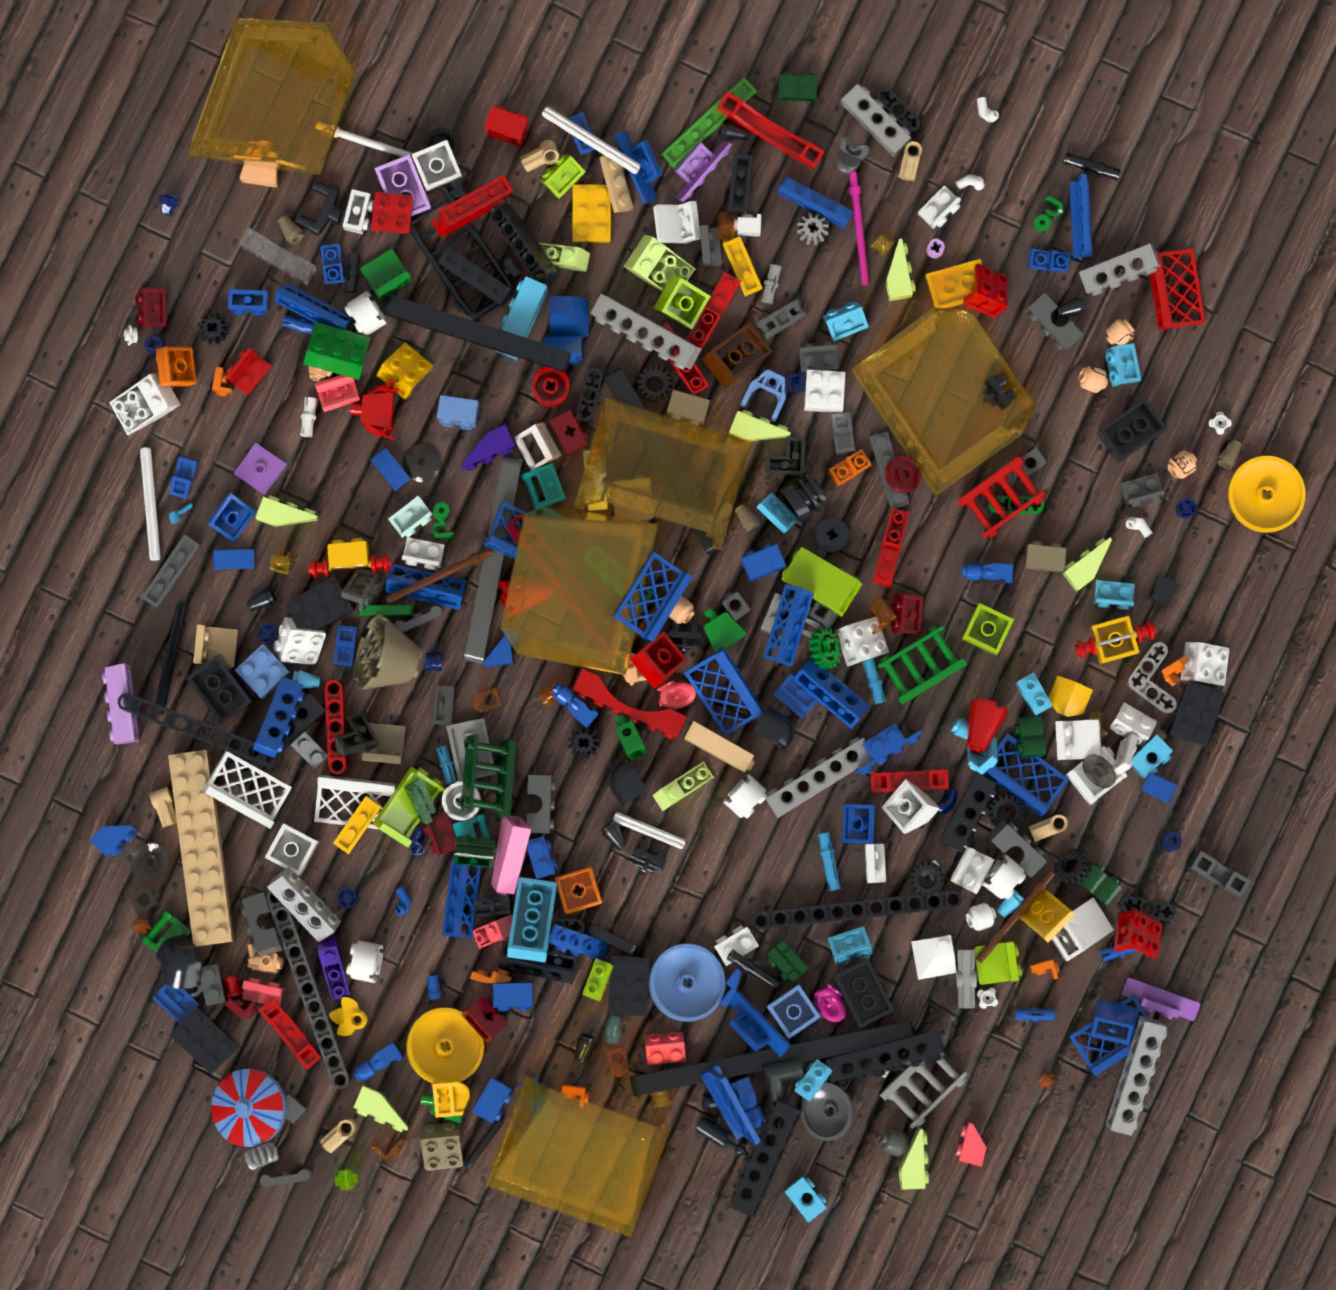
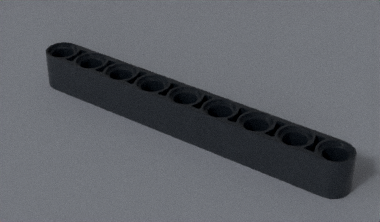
[117,693,281,768]

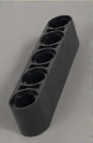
[490,204,557,283]

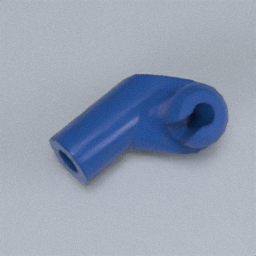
[395,886,412,916]

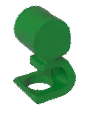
[1033,196,1063,233]
[432,502,455,539]

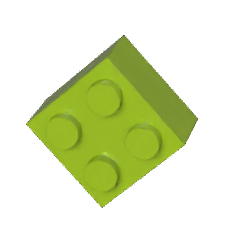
[654,275,711,329]
[961,603,1014,655]

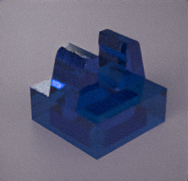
[158,193,182,215]
[786,372,805,392]

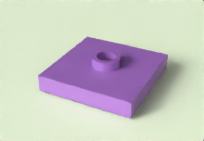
[234,442,287,496]

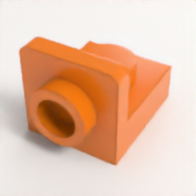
[212,367,233,397]
[1162,654,1190,686]
[1029,959,1060,979]
[562,1084,589,1108]

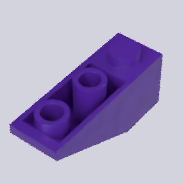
[461,424,515,471]
[317,936,350,1000]

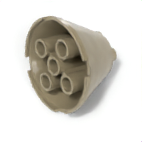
[353,615,423,690]

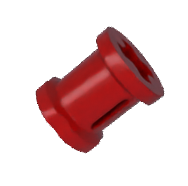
[222,975,243,998]

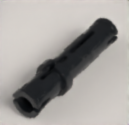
[1063,152,1121,181]
[727,949,781,990]

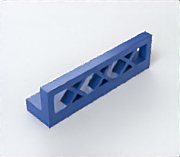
[777,176,854,229]
[275,283,353,330]
[385,564,467,610]
[763,584,814,667]
[442,859,481,939]

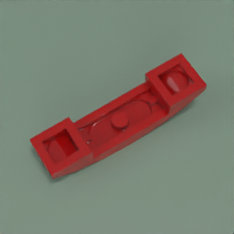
[871,769,949,792]
[258,998,322,1070]

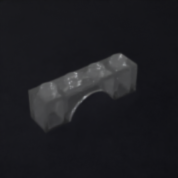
[239,227,316,285]

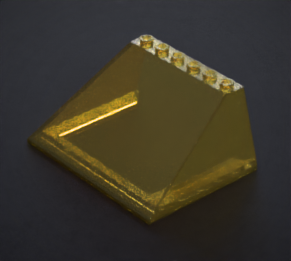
[187,18,356,175]
[851,307,1036,496]
[574,398,751,551]
[501,505,658,675]
[486,1076,671,1237]

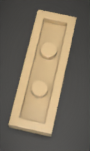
[600,156,633,213]

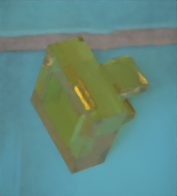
[270,550,291,575]

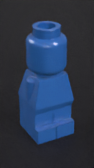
[961,563,1013,584]
[551,683,598,728]
[353,1042,404,1081]
[731,1076,765,1129]

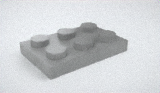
[446,718,496,782]

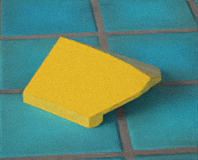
[1048,676,1093,717]
[432,1080,470,1118]

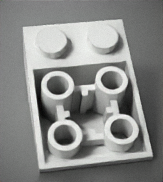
[109,372,180,435]
[1051,898,1114,961]

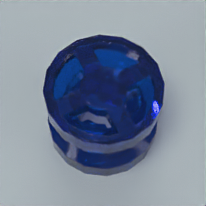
[144,335,165,356]
[1176,499,1197,519]
[257,624,278,644]
[425,652,442,671]
[1161,832,1182,851]
[338,889,358,908]

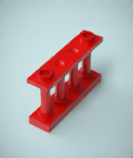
[431,175,513,238]
[957,456,1048,538]

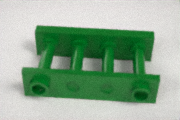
[877,625,967,705]

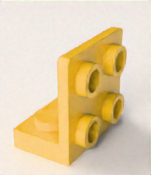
[376,343,433,400]

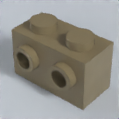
[667,390,710,426]
[1024,541,1066,573]

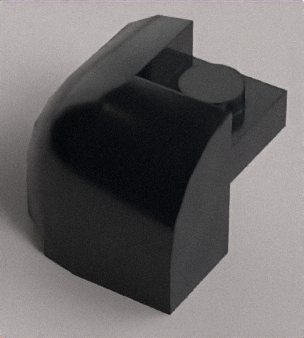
[754,706,795,752]
[608,758,648,807]
[156,934,201,989]

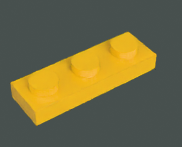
[722,236,762,297]
[333,795,382,854]

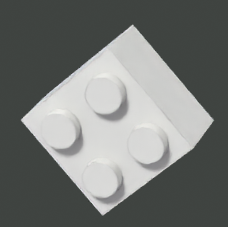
[412,140,462,191]
[804,370,845,413]
[265,823,319,876]

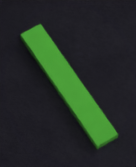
[661,78,757,169]

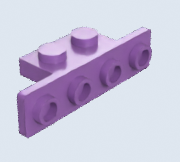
[674,140,732,202]
[1122,977,1200,1021]

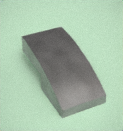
[831,412,855,455]

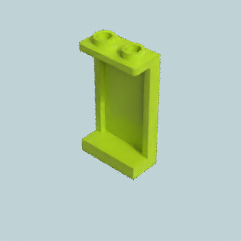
[781,547,862,617]
[372,766,446,847]

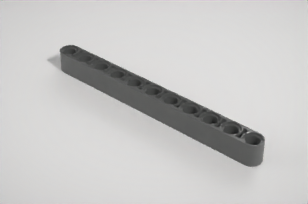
[464,456,523,664]
[267,891,350,1089]

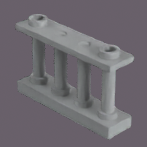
[879,1046,968,1129]

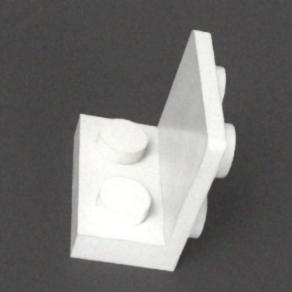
[835,617,889,667]
[1181,642,1229,686]
[1055,720,1102,760]

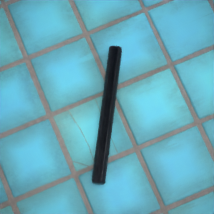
[155,602,187,715]

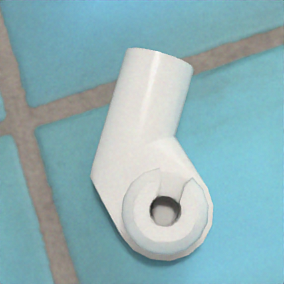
[977,97,999,122]
[955,174,985,190]
[1126,517,1153,538]

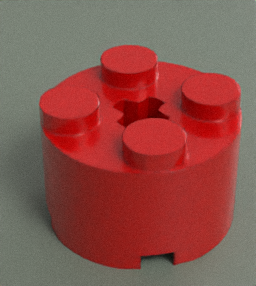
[532,367,570,408]

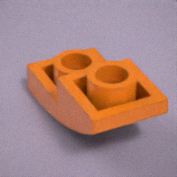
[827,449,872,487]
[470,969,512,983]

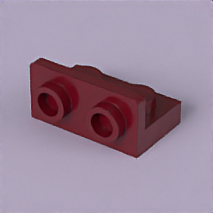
[135,288,166,328]
[890,594,924,635]
[422,812,457,856]
[225,998,258,1020]

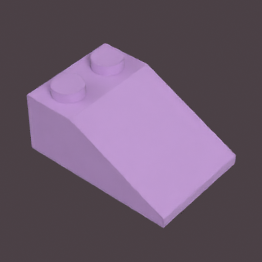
[375,154,431,216]

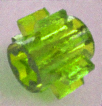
[334,1169,359,1191]

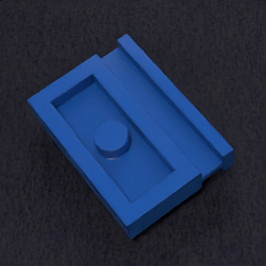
[773,674,817,719]
[152,984,200,1024]

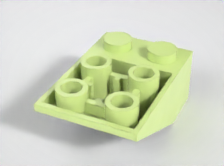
[624,235,695,292]
[899,1127,929,1189]

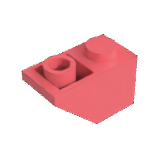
[473,914,513,949]
[955,1122,986,1167]

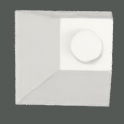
[881,779,940,834]
[911,935,956,980]

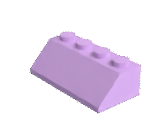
[102,663,140,745]

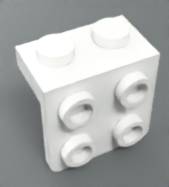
[653,201,701,244]
[273,617,326,664]

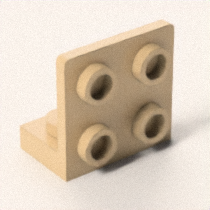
[193,625,238,668]

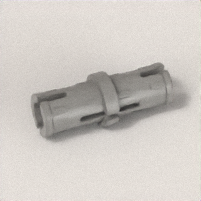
[761,264,782,304]

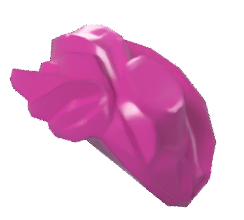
[814,984,846,1022]

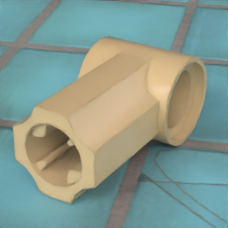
[520,140,559,172]
[898,141,922,181]
[149,786,177,828]
[1029,815,1068,842]
[320,1118,357,1153]

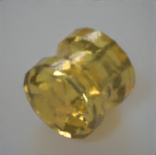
[871,233,894,257]
[650,1090,672,1108]

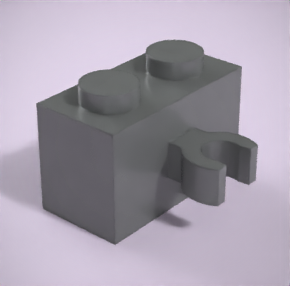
[191,964,228,1006]

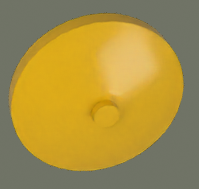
[1228,456,1306,533]
[406,1008,484,1083]

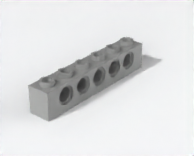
[590,294,701,370]
[765,737,871,818]
[1105,1016,1167,1136]

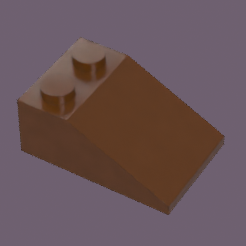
[702,322,773,389]

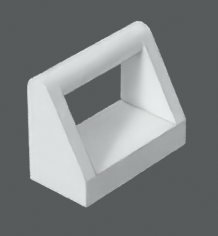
[514,422,562,471]

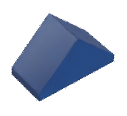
[483,634,513,667]
[1141,773,1178,805]

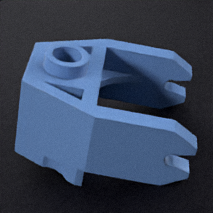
[740,369,786,422]

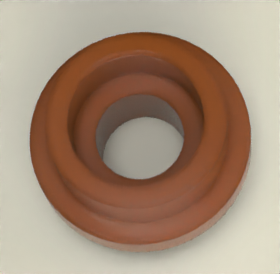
[132,919,151,934]
[1038,1071,1055,1089]

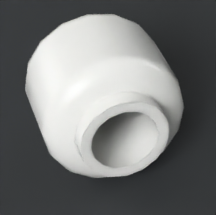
[966,903,996,931]

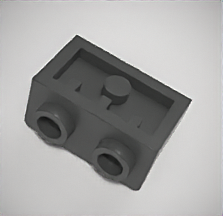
[700,225,722,267]
[799,342,839,373]
[1120,473,1165,508]
[341,568,381,612]

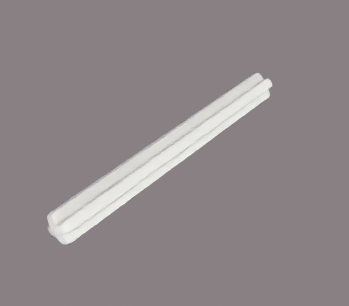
[542,107,641,174]
[140,447,161,561]

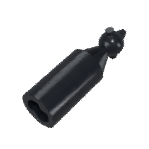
[695,1116,749,1157]

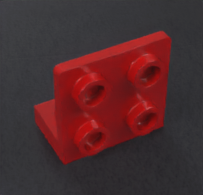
[371,192,413,234]
[963,263,1008,318]
[226,347,272,396]
[1114,910,1162,959]

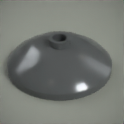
[800,1082,853,1141]

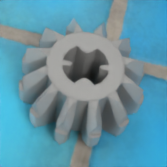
[797,213,829,245]
[244,1142,279,1170]

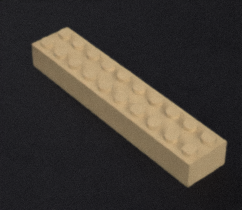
[168,750,235,946]

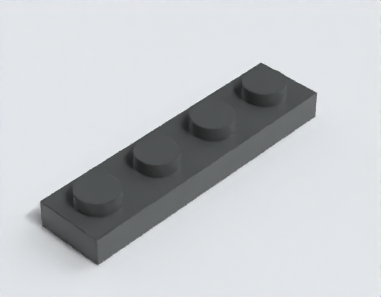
[869,431,909,509]
[141,534,201,609]

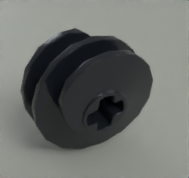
[815,518,849,553]

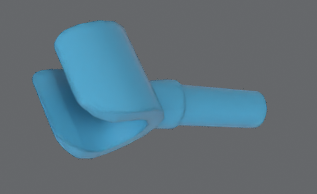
[169,503,193,524]

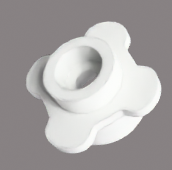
[124,325,138,345]
[1208,412,1232,435]
[977,988,998,1009]

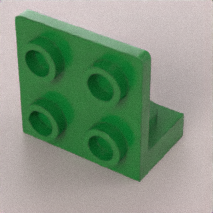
[360,249,412,301]

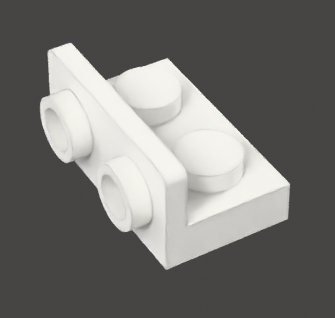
[917,185,961,229]
[402,538,445,570]
[865,844,886,883]
[951,847,994,894]
[714,925,759,966]

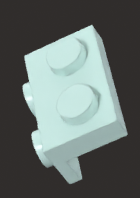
[388,496,432,538]

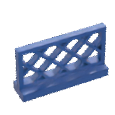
[1069,174,1092,259]
[483,501,570,574]
[612,552,692,642]
[684,646,764,736]
[983,733,1069,817]
[1069,994,1153,1076]
[700,1064,761,1144]

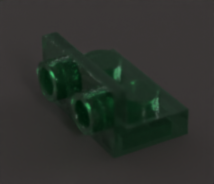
[404,779,436,825]

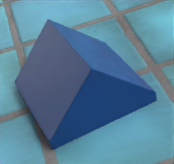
[207,492,256,543]
[842,804,875,844]

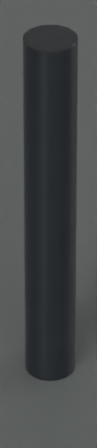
[463,1119,504,1170]

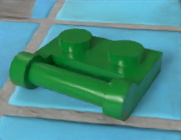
[141,909,192,953]

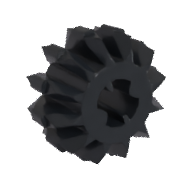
[197,313,230,345]
[568,727,600,759]

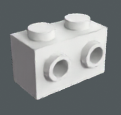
[343,189,374,234]

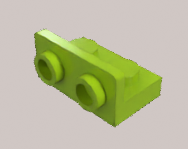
[539,153,586,199]
[582,959,613,1001]

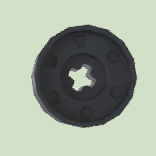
[779,472,829,523]

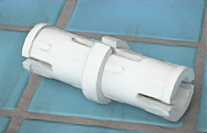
[300,397,317,437]

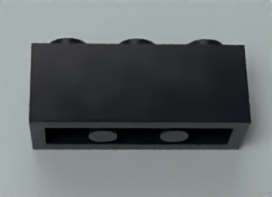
[728,154,753,216]

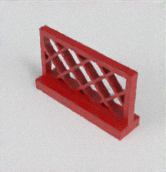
[1149,249,1206,331]

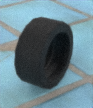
[423,128,460,160]

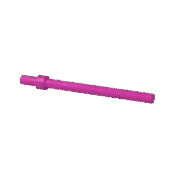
[849,171,870,286]

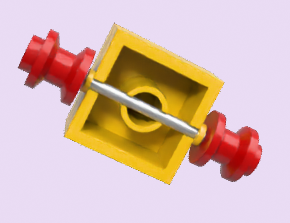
[308,538,392,578]
[1074,616,1157,664]

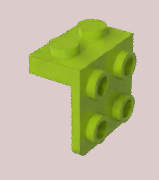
[974,941,1022,985]

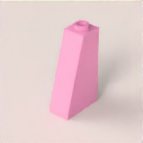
[491,815,531,895]

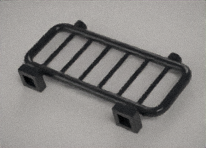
[410,180,522,319]

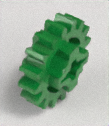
[809,627,842,669]

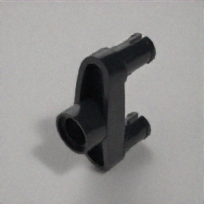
[296,180,344,236]

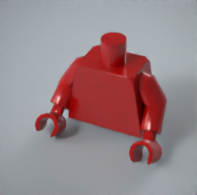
[350,380,399,440]

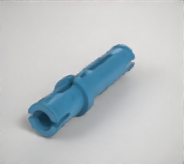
[862,658,887,705]
[817,832,841,891]

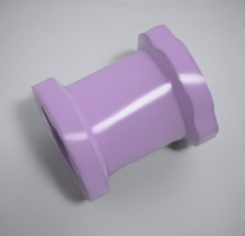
[926,239,945,259]

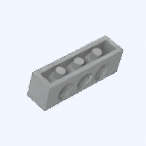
[841,84,911,157]
[1079,244,1161,296]
[267,866,341,942]

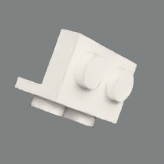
[1109,702,1157,747]

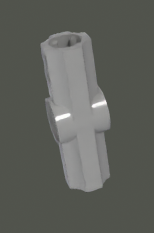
[956,950,977,1008]

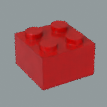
[484,105,529,148]
[630,631,688,689]

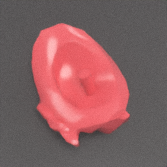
[657,681,696,710]

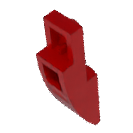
[686,272,742,348]
[658,322,709,395]
[872,508,910,587]

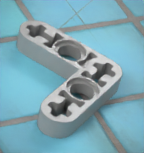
[1127,642,1177,713]

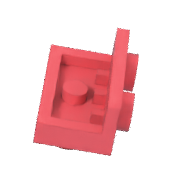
[315,375,360,412]
[242,977,284,1004]
[645,1031,686,1065]

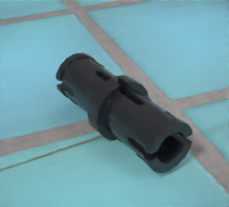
[344,253,360,293]

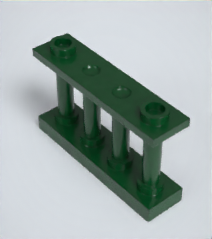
[459,734,516,819]

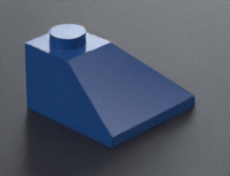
[549,296,589,337]

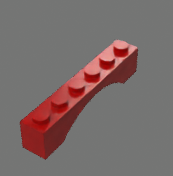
[716,91,825,170]
[573,669,687,740]

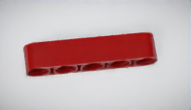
[325,680,347,774]

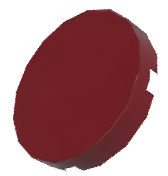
[885,455,921,494]

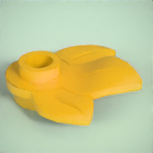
[329,997,367,1036]

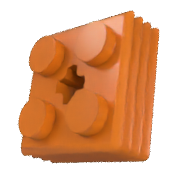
[156,346,196,386]
[555,867,602,914]

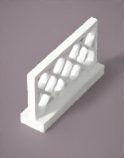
[201,751,292,829]
[314,775,397,829]

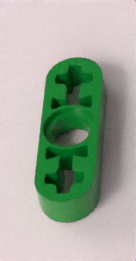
[988,496,1044,515]
[358,605,414,616]

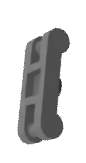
[756,299,808,340]
[395,606,443,633]
[260,1168,312,1187]

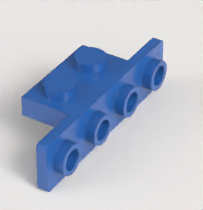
[613,131,663,204]
[855,724,923,775]
[548,924,609,960]
[729,991,790,1057]

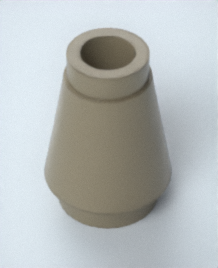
[278,215,303,244]
[1218,440,1242,469]
[735,504,761,533]

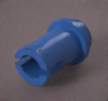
[426,975,443,1000]

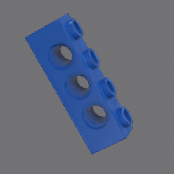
[793,658,871,729]
[252,676,304,758]

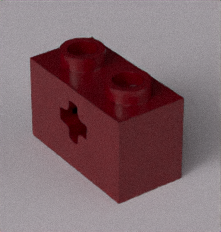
[550,410,589,456]
[461,996,508,1043]

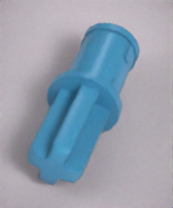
[435,745,457,784]

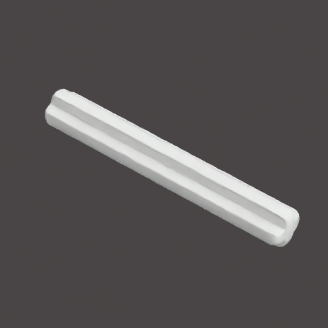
[613,812,686,849]

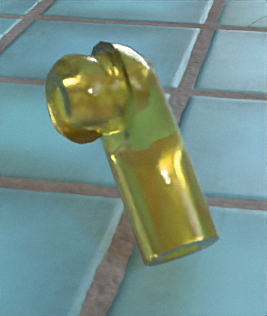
[1089,711,1108,739]

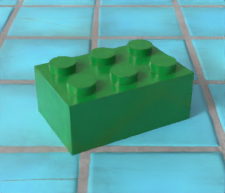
[303,322,370,380]

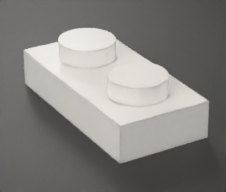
[1113,734,1138,774]

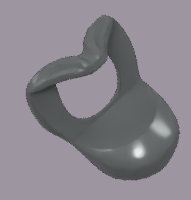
[836,136,869,174]

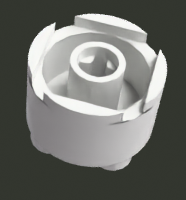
[344,291,387,336]
[723,774,767,819]
[442,782,481,821]
[982,854,1026,899]
[347,940,383,983]

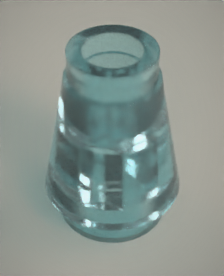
[603,1015,622,1045]

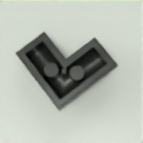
[765,436,806,476]
[335,712,379,756]
[762,1057,804,1101]

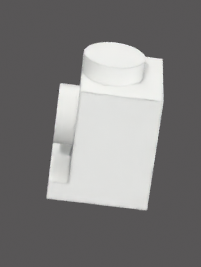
[734,214,761,236]

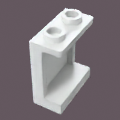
[1065,746,1127,805]

